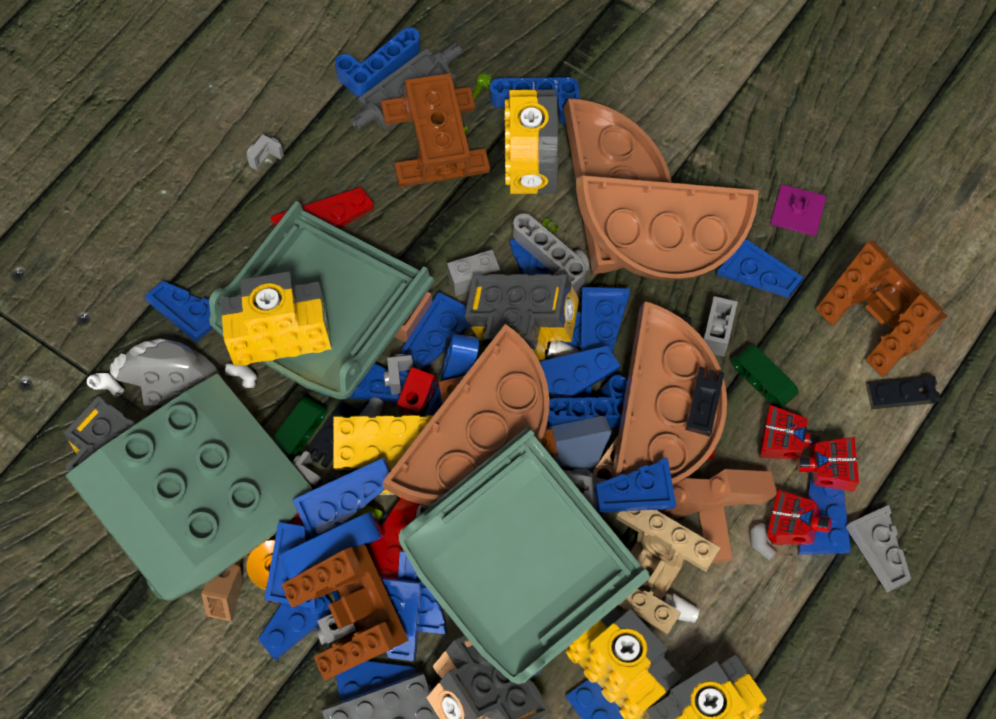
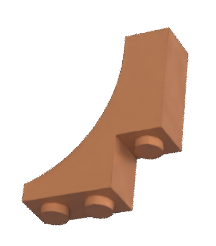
[658,469,777,520]

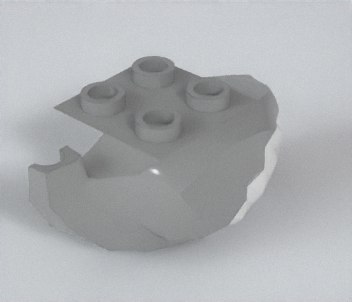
[110,339,221,406]

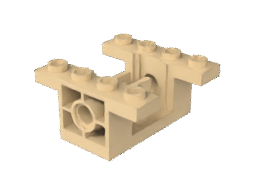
[616,510,720,637]

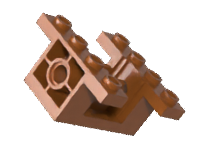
[381,73,490,188]
[816,240,948,377]
[281,544,409,681]

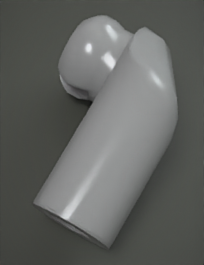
[750,523,777,561]

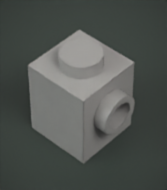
[316,614,357,649]

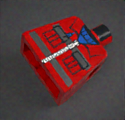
[397,367,438,417]
[759,405,820,460]
[797,437,859,491]
[767,490,832,545]

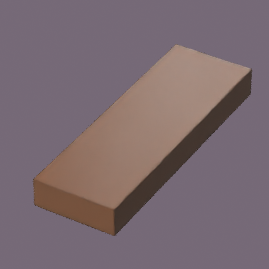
[698,507,732,563]

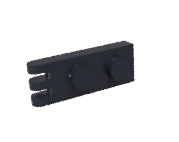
[685,367,724,437]
[306,401,361,468]

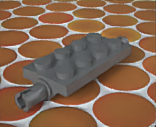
[350,42,463,132]
[321,672,439,719]

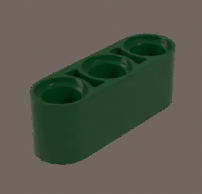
[731,344,799,409]
[272,397,327,463]

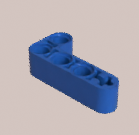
[335,27,421,97]
[490,77,579,126]
[438,334,479,408]
[547,375,627,428]
[278,512,385,580]

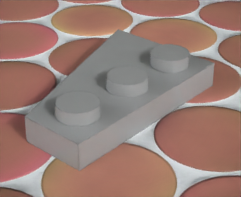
[846,505,911,593]

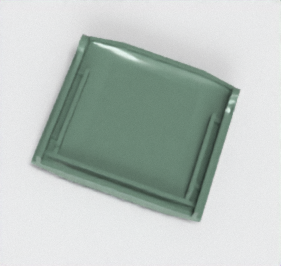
[209,201,435,399]
[66,374,312,600]
[399,427,651,684]

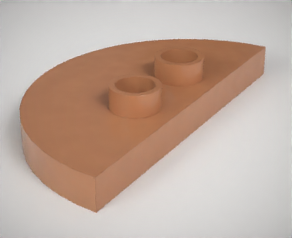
[563,99,672,274]
[576,176,759,281]
[611,301,727,486]
[383,324,549,506]

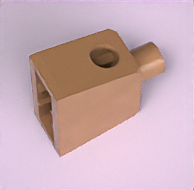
[201,560,243,621]

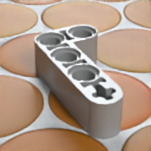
[513,214,587,292]

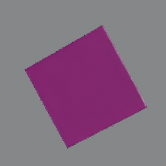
[770,184,826,236]

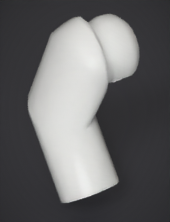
[225,364,257,388]
[87,373,124,397]

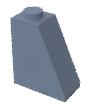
[546,416,611,471]

